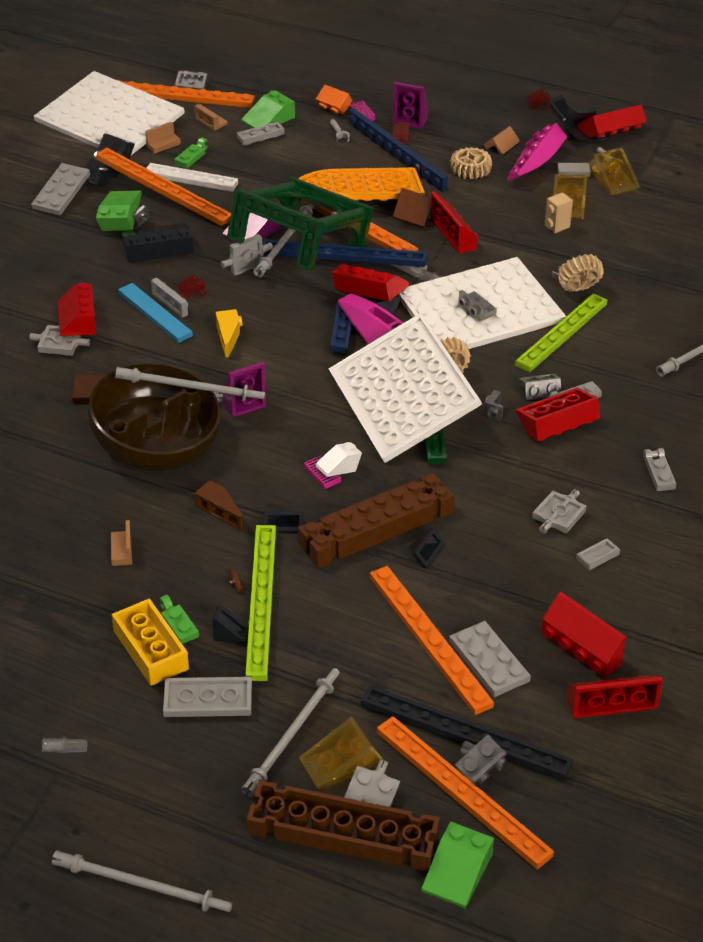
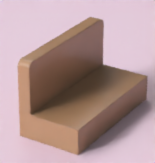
[195,104,228,131]
[145,122,181,154]
[483,126,520,155]
[111,520,132,566]

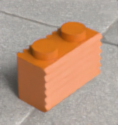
[315,84,352,115]

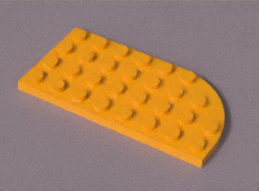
[299,168,425,202]

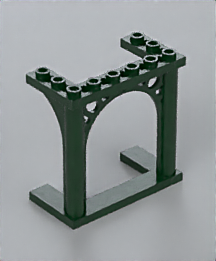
[227,176,374,271]

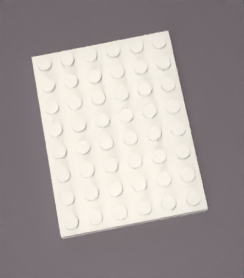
[34,71,185,155]
[397,257,566,349]
[329,313,482,463]

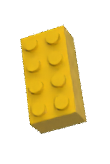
[112,598,189,686]

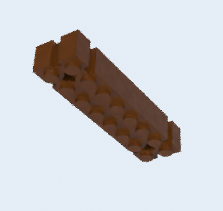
[298,473,454,568]
[246,780,440,872]

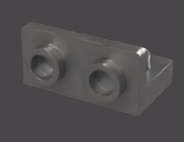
[175,71,209,90]
[458,290,497,322]
[519,374,561,400]
[455,735,507,785]

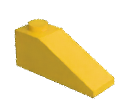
[216,309,243,358]

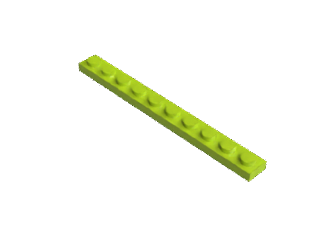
[246,525,276,681]

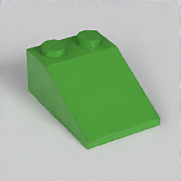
[241,90,295,128]
[96,191,142,231]
[422,822,494,909]

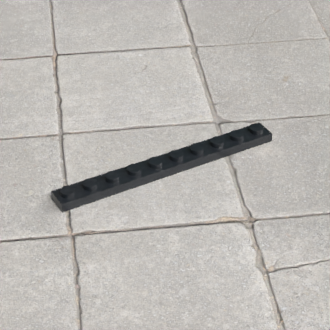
[361,685,573,781]

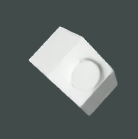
[316,442,362,477]

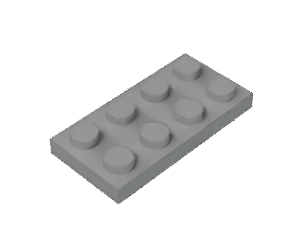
[31,163,90,215]
[449,621,531,697]
[163,677,252,717]

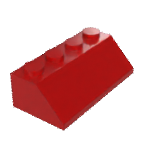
[577,104,647,139]
[430,191,478,254]
[332,264,409,301]
[58,283,96,336]
[516,387,600,441]
[541,592,626,678]
[567,675,663,718]

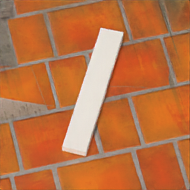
[146,163,238,192]

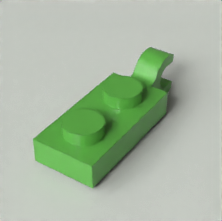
[174,137,208,169]
[160,595,199,644]

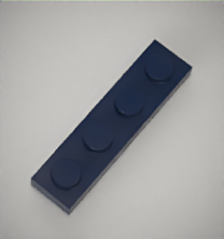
[329,303,352,354]

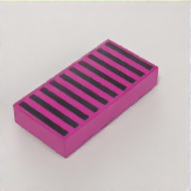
[349,101,375,121]
[304,456,341,489]

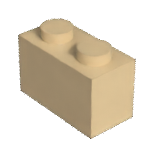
[545,192,573,233]

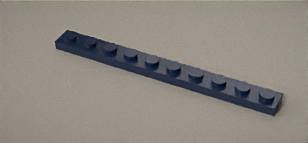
[349,108,448,192]
[262,239,428,267]

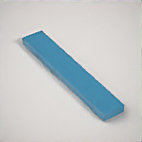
[118,283,193,343]

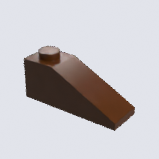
[195,480,243,531]

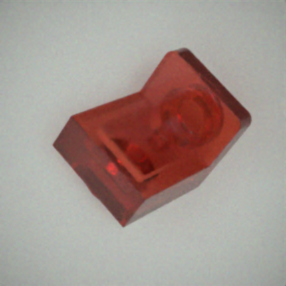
[527,88,552,109]
[393,122,410,143]
[177,274,206,299]

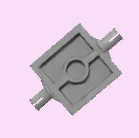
[221,234,273,276]
[30,325,90,356]
[532,489,587,534]
[344,760,400,807]

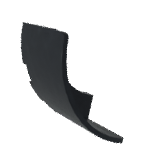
[548,95,610,142]
[82,133,135,186]

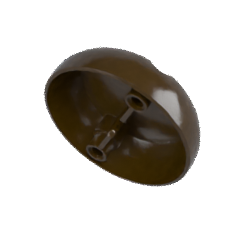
[88,363,221,471]

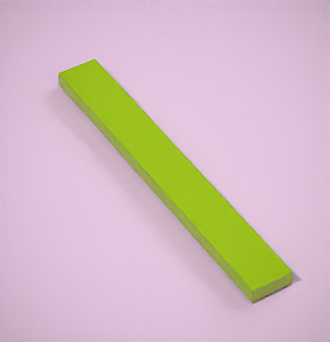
[515,294,607,373]

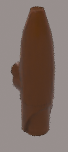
[229,568,243,592]

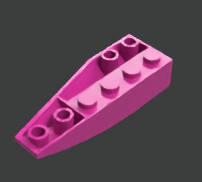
[507,123,567,181]
[338,294,403,345]

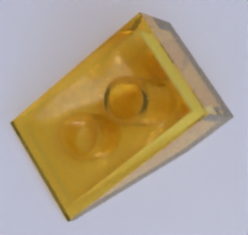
[589,147,640,196]
[553,174,587,219]
[299,716,382,790]

